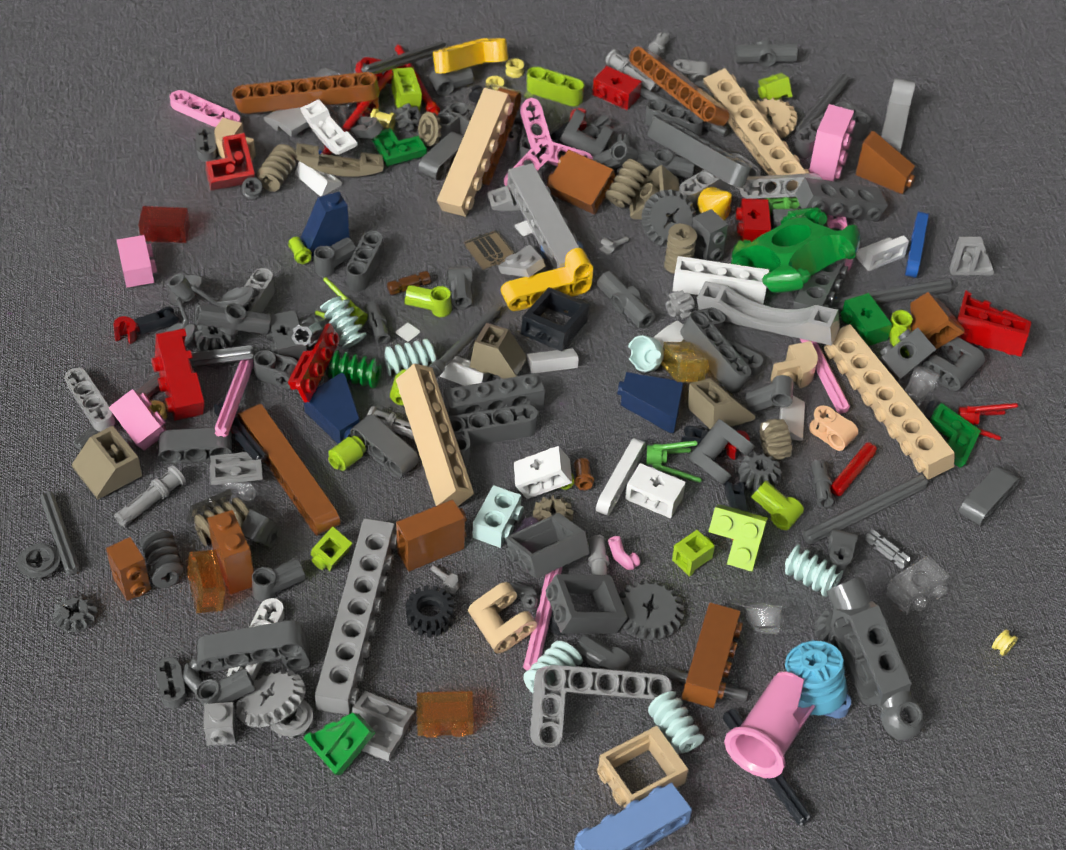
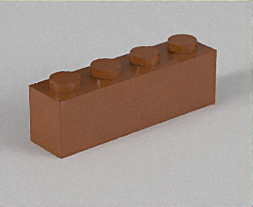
[682,602,743,708]

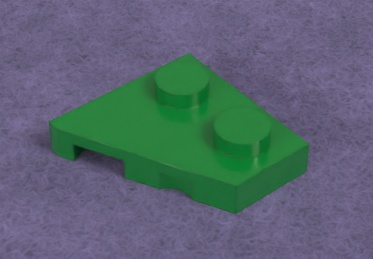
[303,713,376,775]

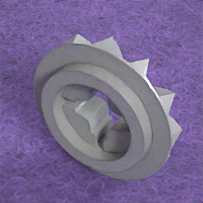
[270,700,313,740]

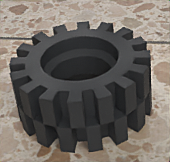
[406,585,454,637]

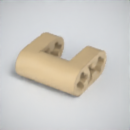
[468,582,537,653]

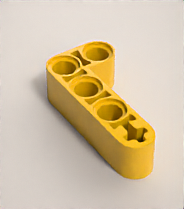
[433,38,508,73]
[500,248,593,311]

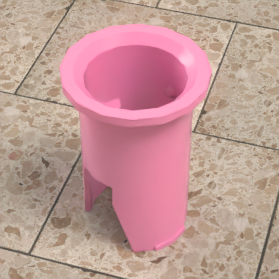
[724,672,815,778]

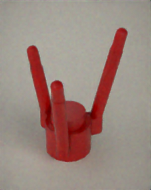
[958,403,1018,440]

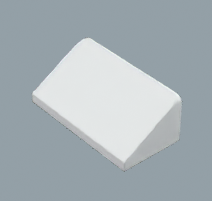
[295,161,342,196]
[527,348,578,374]
[440,356,491,386]
[779,396,805,441]

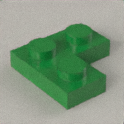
[371,128,427,166]
[929,403,981,468]

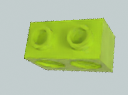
[391,68,422,112]

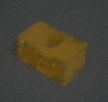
[661,342,709,382]

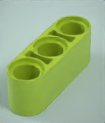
[526,67,584,107]

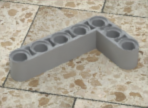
[530,665,672,748]

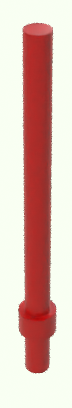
[395,45,440,115]
[321,70,393,155]

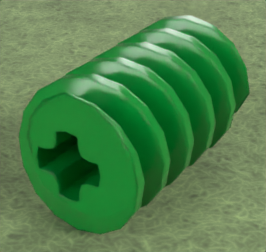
[328,350,382,389]

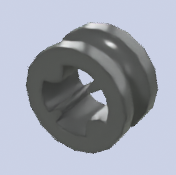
[242,177,262,200]

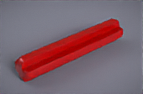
[831,442,877,496]

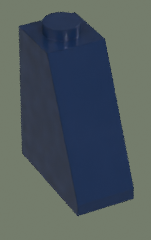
[301,191,350,257]
[617,372,683,433]
[304,373,359,444]

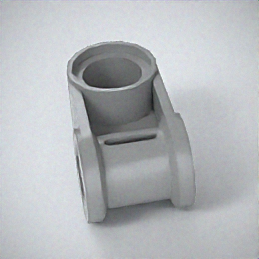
[673,59,710,83]

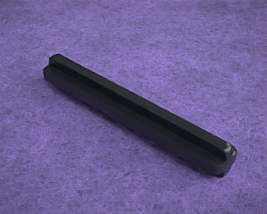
[214,401,268,463]

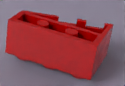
[151,328,204,421]

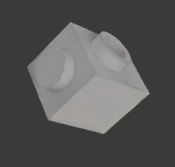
[204,702,236,746]

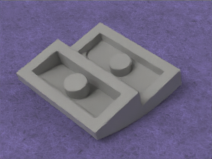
[264,108,310,137]
[210,452,263,485]
[352,691,415,762]

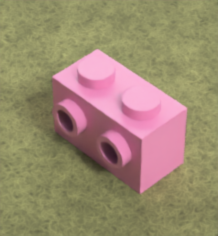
[117,235,157,288]
[109,389,167,451]

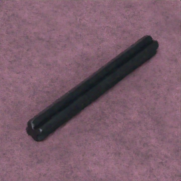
[723,709,812,826]

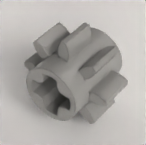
[666,290,695,319]

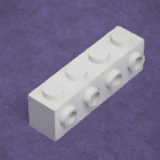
[672,256,769,305]

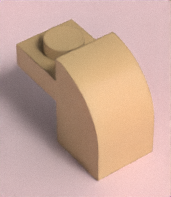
[215,118,256,161]
[771,341,818,389]

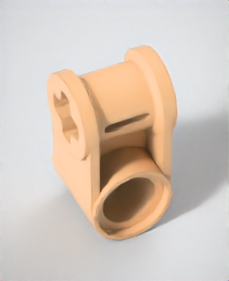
[809,405,858,451]

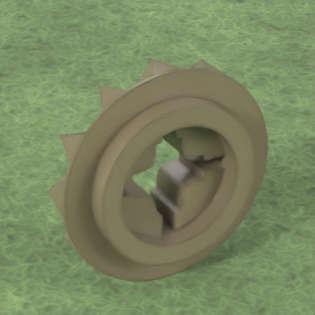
[418,112,442,147]
[533,495,574,523]

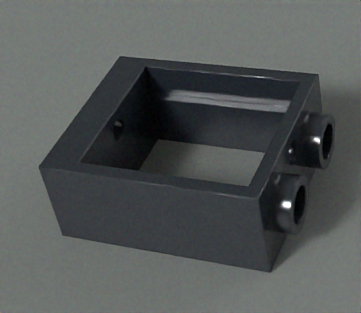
[520,287,590,351]

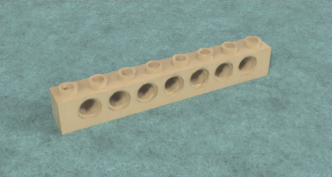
[703,68,810,198]
[824,324,955,480]

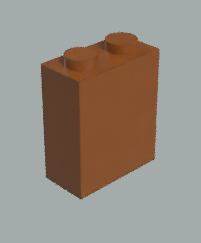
[547,149,616,215]
[396,499,467,572]
[207,510,253,595]

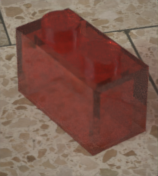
[138,206,190,243]

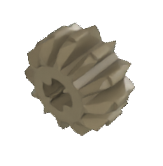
[759,419,792,460]

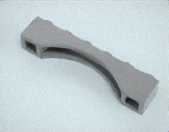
[697,281,840,346]

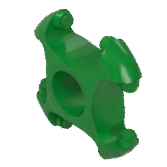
[731,207,861,293]

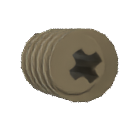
[256,144,299,192]
[605,159,650,208]
[664,223,697,274]
[194,497,249,546]

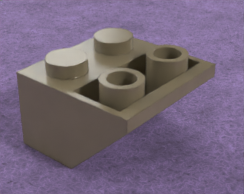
[470,323,527,379]
[688,378,755,429]
[72,425,142,500]

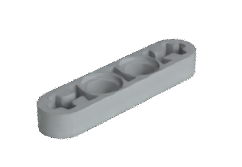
[738,173,823,199]
[64,368,116,431]

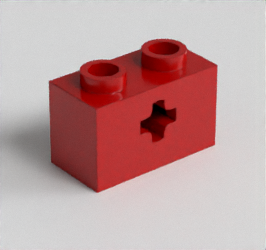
[592,66,642,110]
[736,198,771,242]

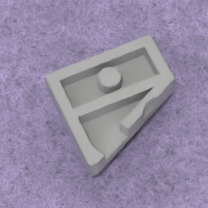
[949,237,994,275]
[498,245,545,277]

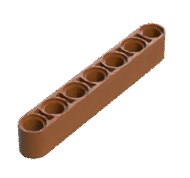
[629,46,729,126]
[232,72,380,114]
[237,404,341,536]

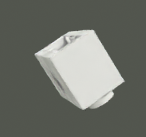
[514,446,572,499]
[625,463,686,518]

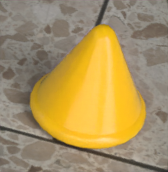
[698,187,732,220]

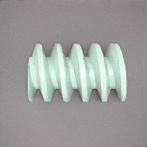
[320,296,367,349]
[384,339,436,376]
[785,544,843,597]
[523,641,583,693]
[648,691,705,754]

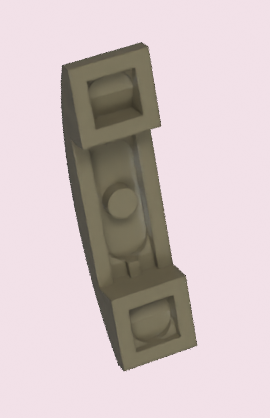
[296,143,384,177]

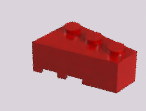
[957,291,1031,357]

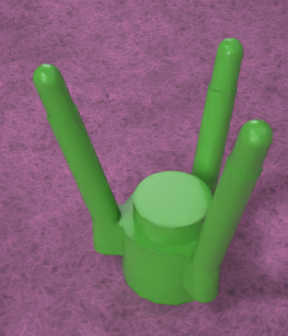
[647,441,702,483]

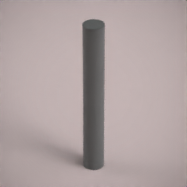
[667,668,748,702]

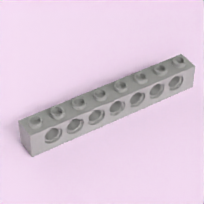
[315,519,397,715]

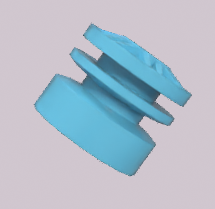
[785,641,847,716]

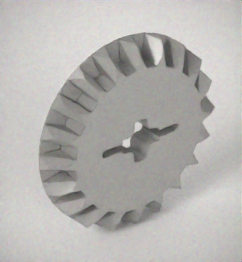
[236,669,306,727]

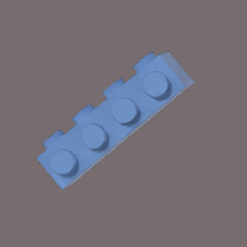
[574,783,692,850]

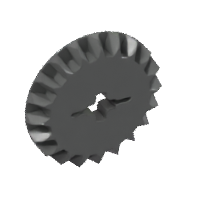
[642,189,697,248]
[619,580,684,640]

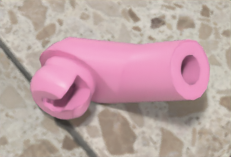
[608,536,641,570]

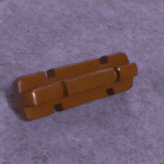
[387,271,431,295]

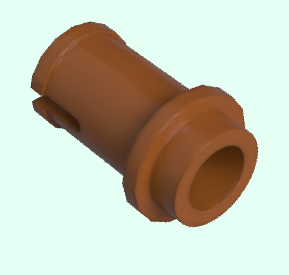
[574,458,594,490]

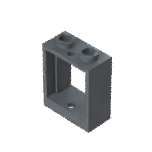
[506,513,589,579]
[545,574,628,634]

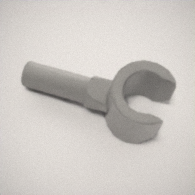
[599,237,629,255]
[431,565,460,595]

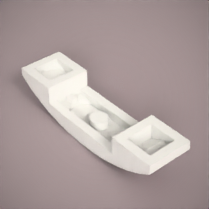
[300,100,358,155]

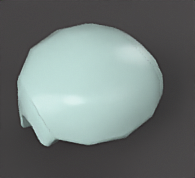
[628,335,664,373]

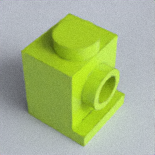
[758,73,792,100]
[310,526,352,571]
[672,530,715,577]

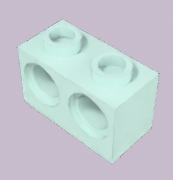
[473,485,524,548]

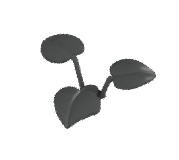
[165,273,255,346]

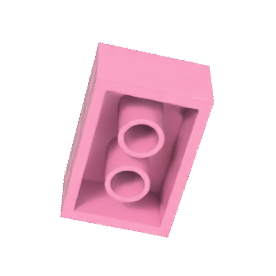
[809,104,856,181]

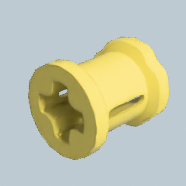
[370,108,396,130]

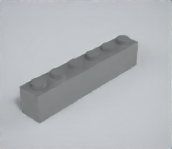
[507,163,579,270]

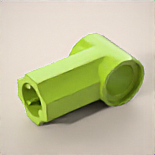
[405,285,452,317]
[889,310,913,358]
[752,480,804,530]

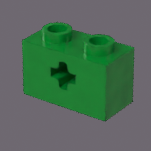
[841,293,892,346]

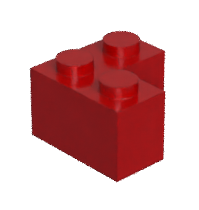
[205,133,255,190]

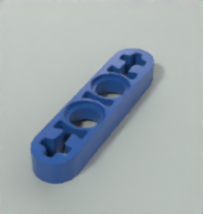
[905,211,929,278]

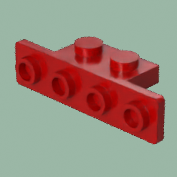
[288,323,339,403]

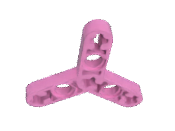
[504,98,593,190]

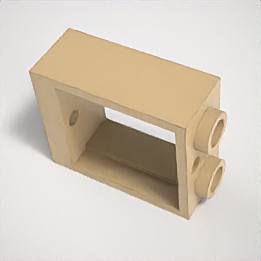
[597,726,688,808]

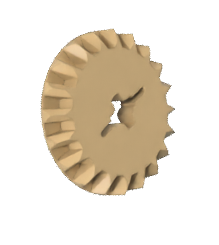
[755,97,797,139]

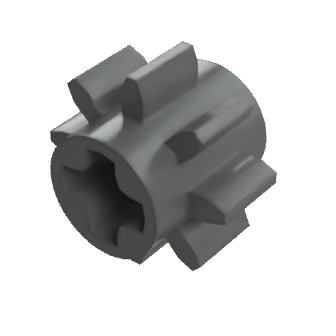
[394,103,422,131]

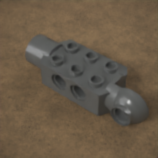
[826,577,924,740]

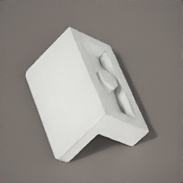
[855,235,909,271]

